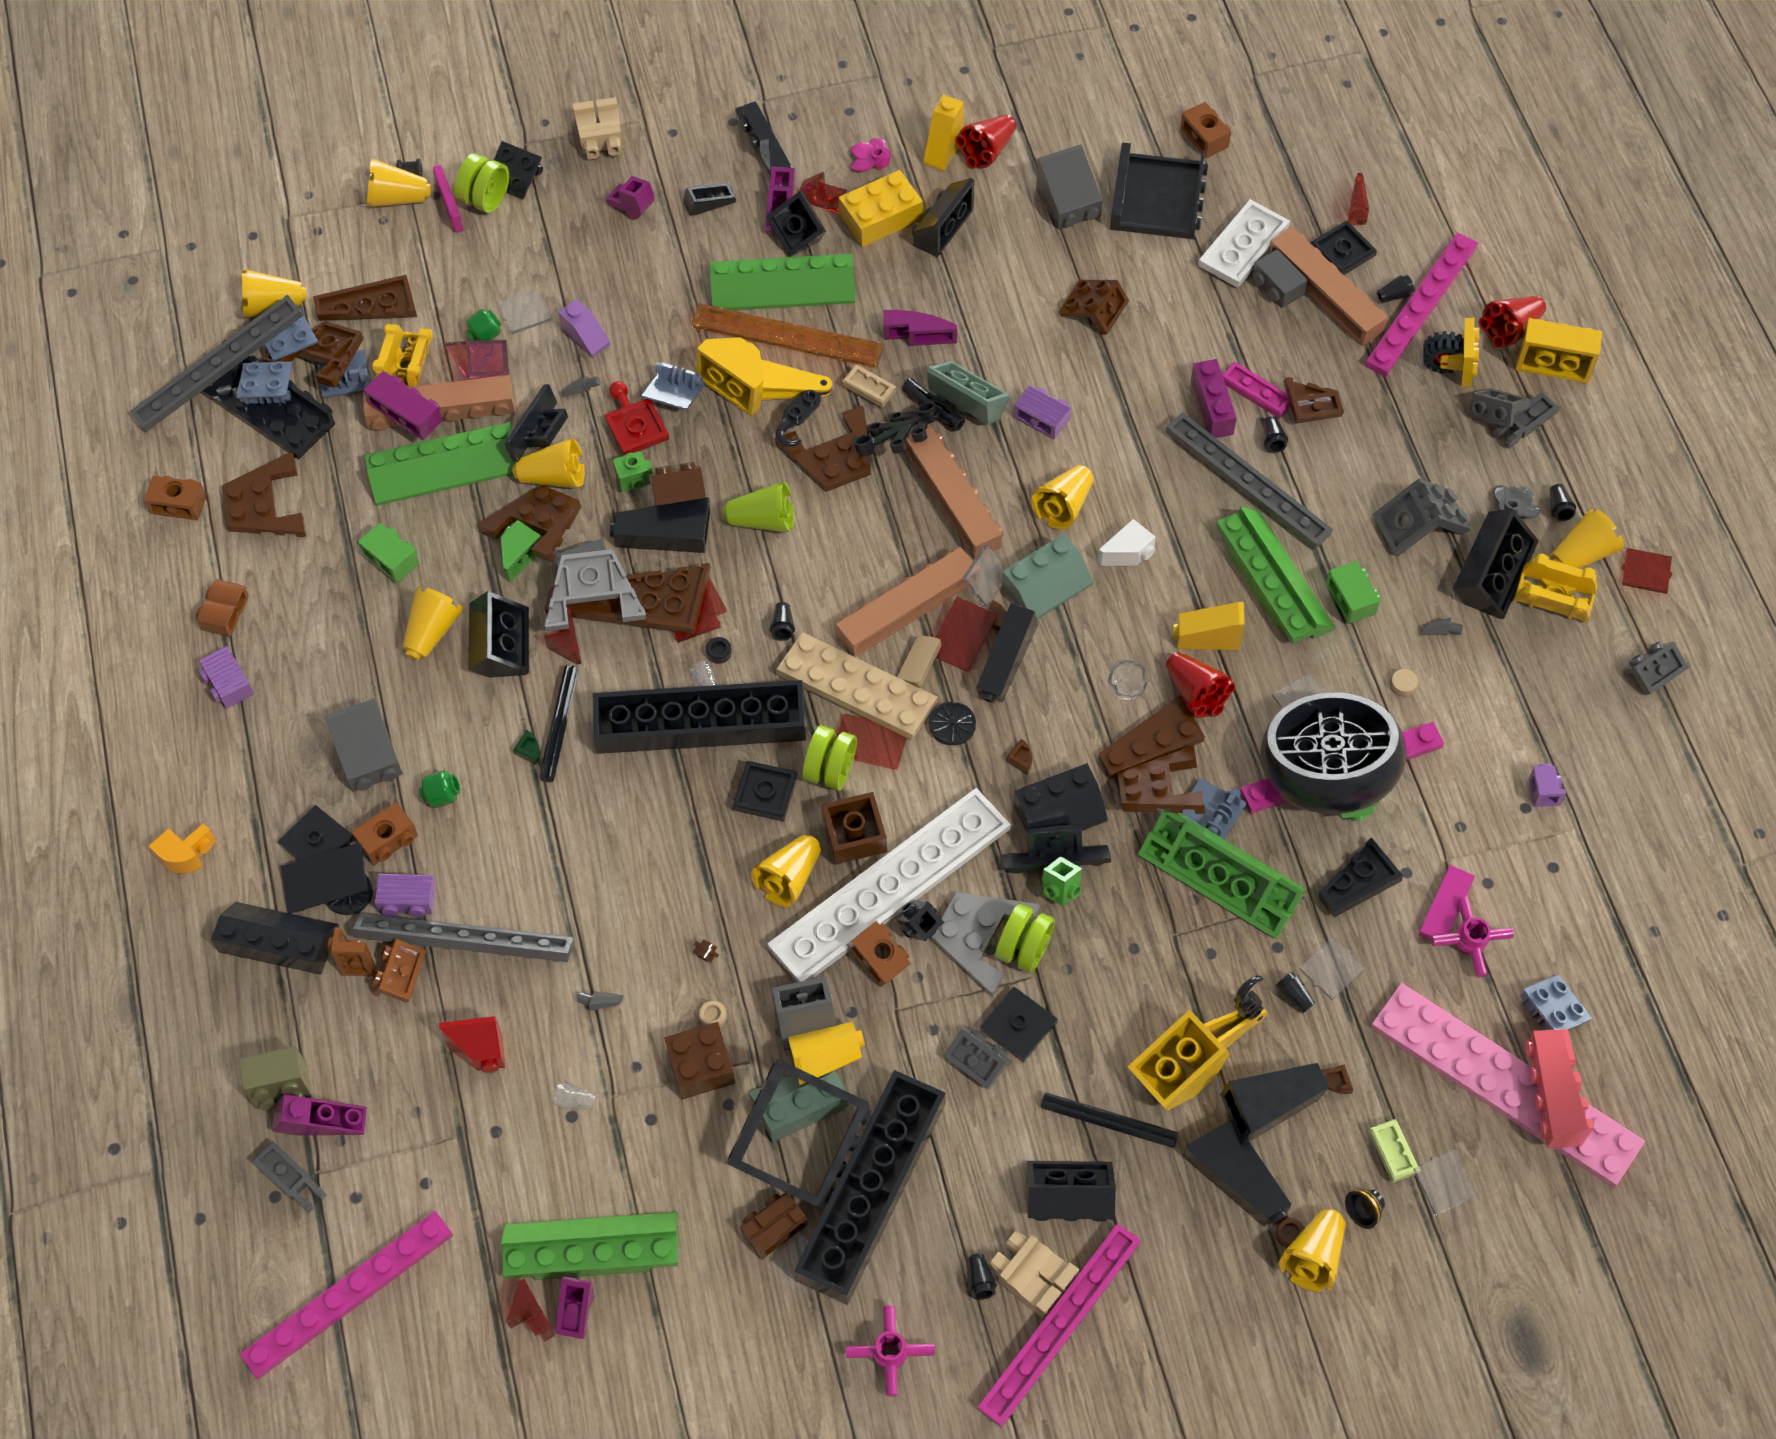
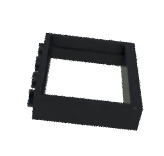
[726,1058,872,1208]

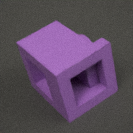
[1529,764,1566,807]

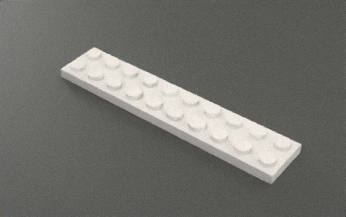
[767,788,1011,982]

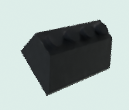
[1452,508,1539,619]
[211,902,339,975]

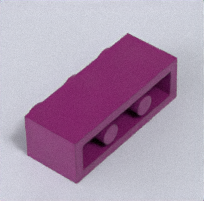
[1191,359,1237,438]
[364,371,443,440]

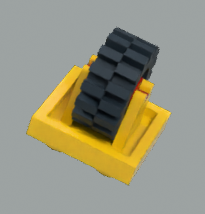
[1423,318,1479,387]

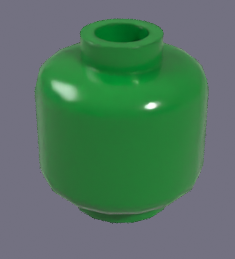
[465,309,502,345]
[419,770,461,808]

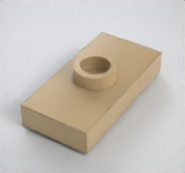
[842,364,896,408]

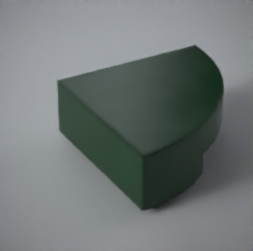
[513,730,540,765]

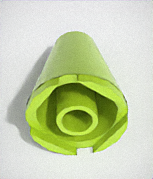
[723,482,794,532]

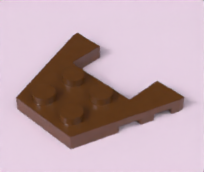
[263,321,364,388]
[775,406,871,492]
[222,452,306,537]
[477,485,581,563]
[1118,746,1206,814]

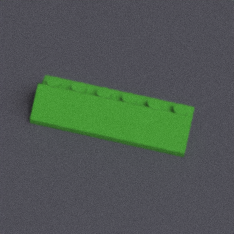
[710,254,855,312]
[364,422,516,506]
[1216,506,1336,644]
[1138,809,1306,939]
[501,1212,679,1280]

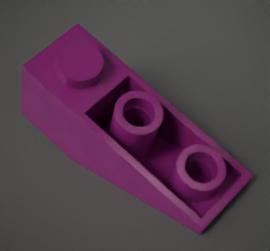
[272,1094,367,1136]

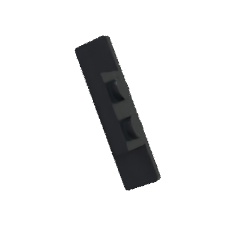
[735,102,791,175]
[505,384,569,462]
[1001,824,1111,874]

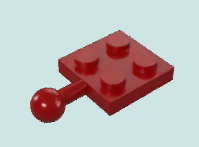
[605,381,670,456]

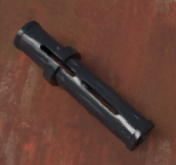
[902,378,965,431]

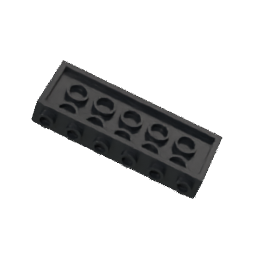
[200,340,335,460]

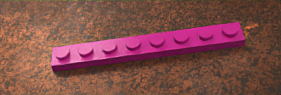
[1365,232,1479,377]
[1240,722,1444,814]
[240,1211,453,1379]
[978,1223,1141,1428]

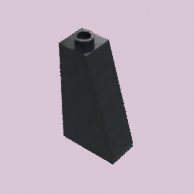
[610,497,711,553]
[976,603,1038,703]
[1220,1063,1329,1145]
[1183,1120,1291,1227]

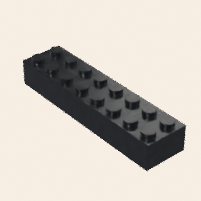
[593,680,806,754]
[794,1070,946,1305]

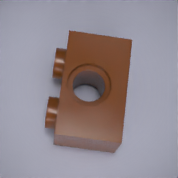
[1180,102,1231,158]
[144,476,207,521]
[351,802,418,866]
[846,920,911,987]

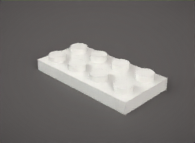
[1198,199,1290,288]

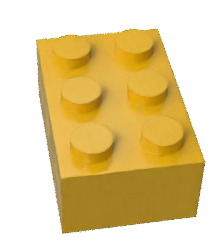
[839,170,923,247]
[1515,318,1603,383]

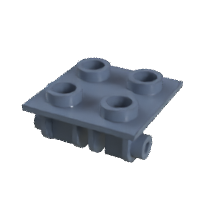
[264,310,319,361]
[317,350,370,398]
[237,362,293,404]
[642,362,705,411]
[1182,778,1247,840]
[1520,975,1592,1030]

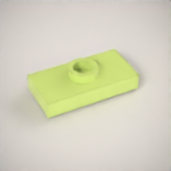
[1368,1119,1420,1183]

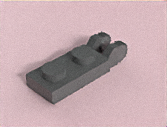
[1494,392,1560,448]
[251,1141,327,1213]

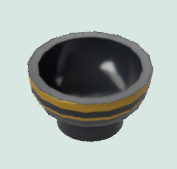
[1345,1189,1385,1229]

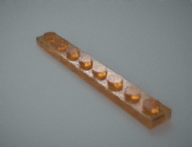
[692,303,884,368]

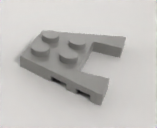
[545,549,646,631]
[932,892,1041,997]

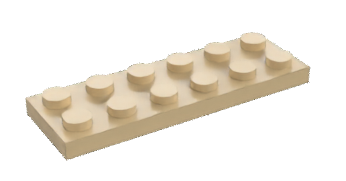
[777,632,938,740]

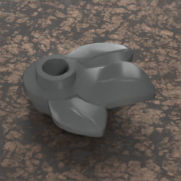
[1494,485,1541,519]

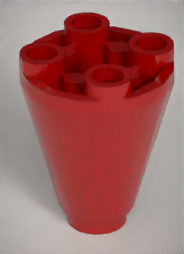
[955,115,1017,169]
[1478,296,1546,349]
[1166,652,1236,718]

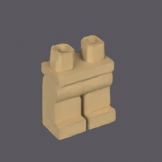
[572,97,624,160]
[989,1231,1079,1320]

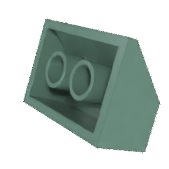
[926,360,1010,425]
[1002,534,1093,620]
[749,1070,849,1143]

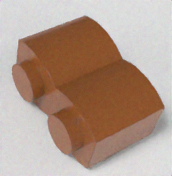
[196,579,249,637]

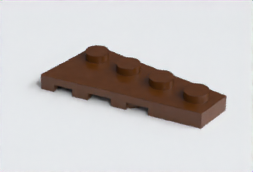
[313,274,417,320]
[1098,695,1205,779]

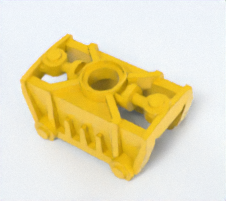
[372,324,433,387]
[1514,554,1598,623]

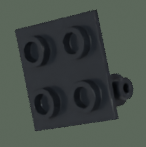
[494,141,543,200]

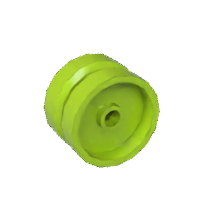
[454,153,509,213]
[803,725,857,791]
[995,903,1055,974]

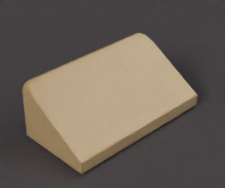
[897,635,941,689]

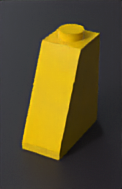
[923,94,964,172]
[1172,602,1245,650]
[788,1022,865,1085]

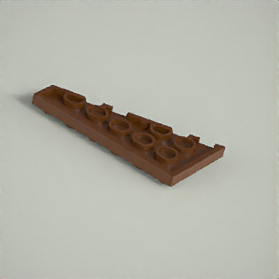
[544,563,711,634]

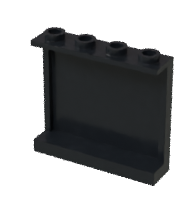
[1110,142,1208,239]

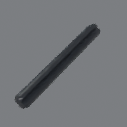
[539,665,578,783]
[1041,1093,1178,1148]

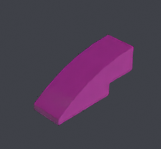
[765,167,796,233]
[883,310,958,346]

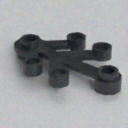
[854,402,941,456]

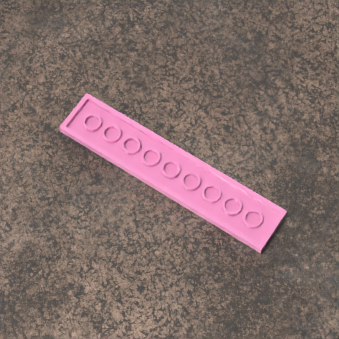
[1371,983,1645,1189]

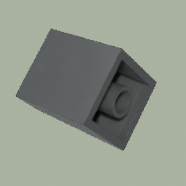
[1036,144,1103,230]
[324,698,403,792]

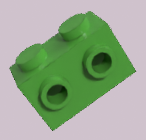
[358,523,419,583]
[1326,561,1381,624]

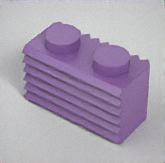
[1013,385,1071,439]
[198,646,254,708]
[375,874,436,917]

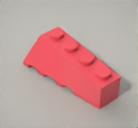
[1525,1029,1594,1148]

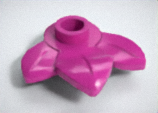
[850,138,891,172]

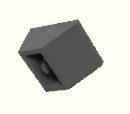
[772,977,836,1051]

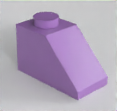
[558,299,611,358]

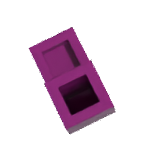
[606,176,655,220]

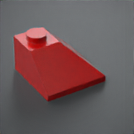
[439,1016,505,1073]

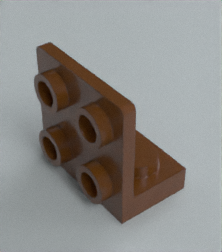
[1059,280,1129,335]

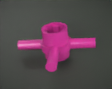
[1431,897,1514,978]
[846,1306,935,1397]

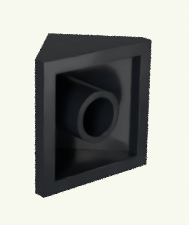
[766,191,826,257]

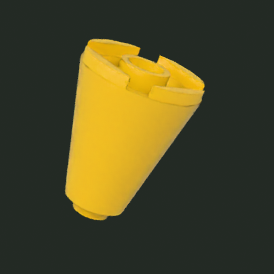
[367,159,431,207]
[242,269,306,318]
[513,439,585,488]
[1031,465,1094,530]
[1551,508,1624,569]
[402,586,463,661]
[751,835,821,908]
[1279,1209,1346,1292]

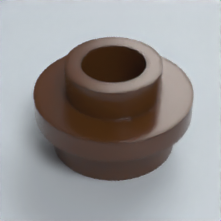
[693,939,719,963]

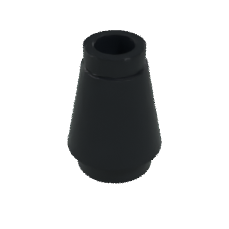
[1377,275,1415,304]
[1263,416,1288,453]
[1549,484,1576,521]
[769,602,795,641]
[1275,971,1315,1013]
[968,1253,997,1300]

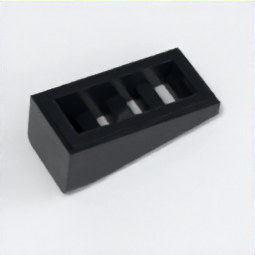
[683,183,737,216]

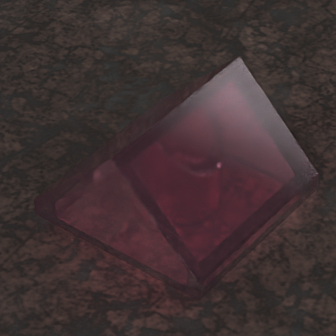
[445,340,509,379]

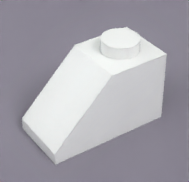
[1097,519,1156,566]

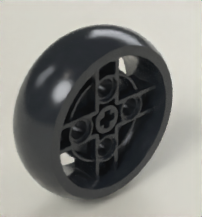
[1260,692,1407,814]

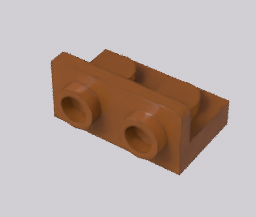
[328,928,376,976]
[371,939,427,1003]

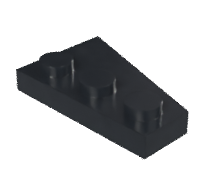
[1319,837,1403,918]

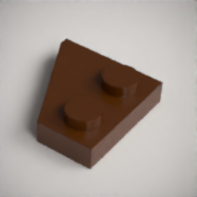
[1283,377,1344,424]

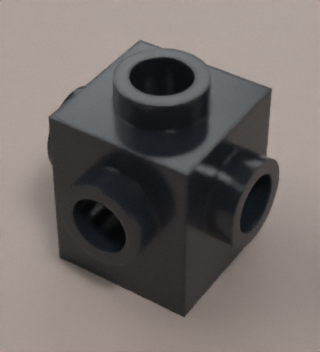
[896,900,944,942]

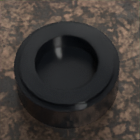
[706,637,732,664]

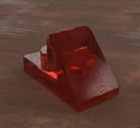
[798,172,847,213]
[544,608,582,665]
[507,1279,555,1341]

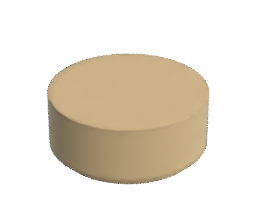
[1391,669,1418,696]
[699,1001,727,1028]

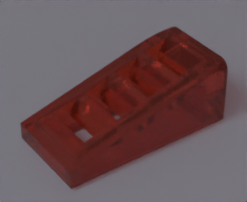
[1348,173,1369,225]

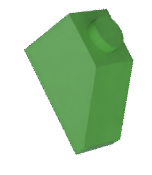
[501,520,541,583]

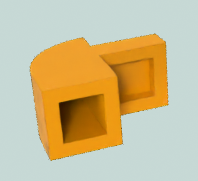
[148,824,216,874]

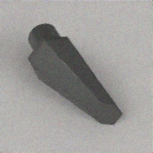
[562,376,601,397]
[1421,617,1463,636]
[577,992,624,1011]

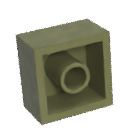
[240,1046,312,1110]

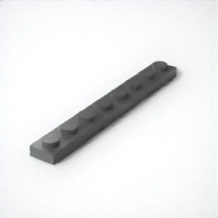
[130,295,304,432]
[1165,412,1333,549]
[353,913,574,962]

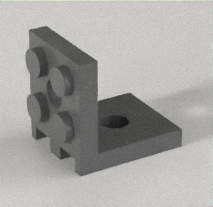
[1373,478,1471,556]

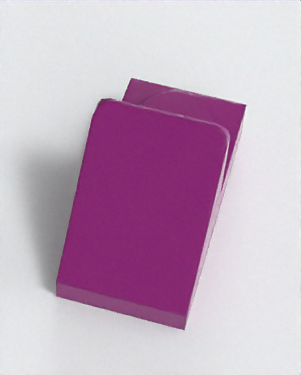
[555,1276,595,1339]

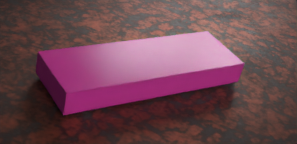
[433,165,464,233]
[1222,361,1290,419]
[1419,865,1475,940]

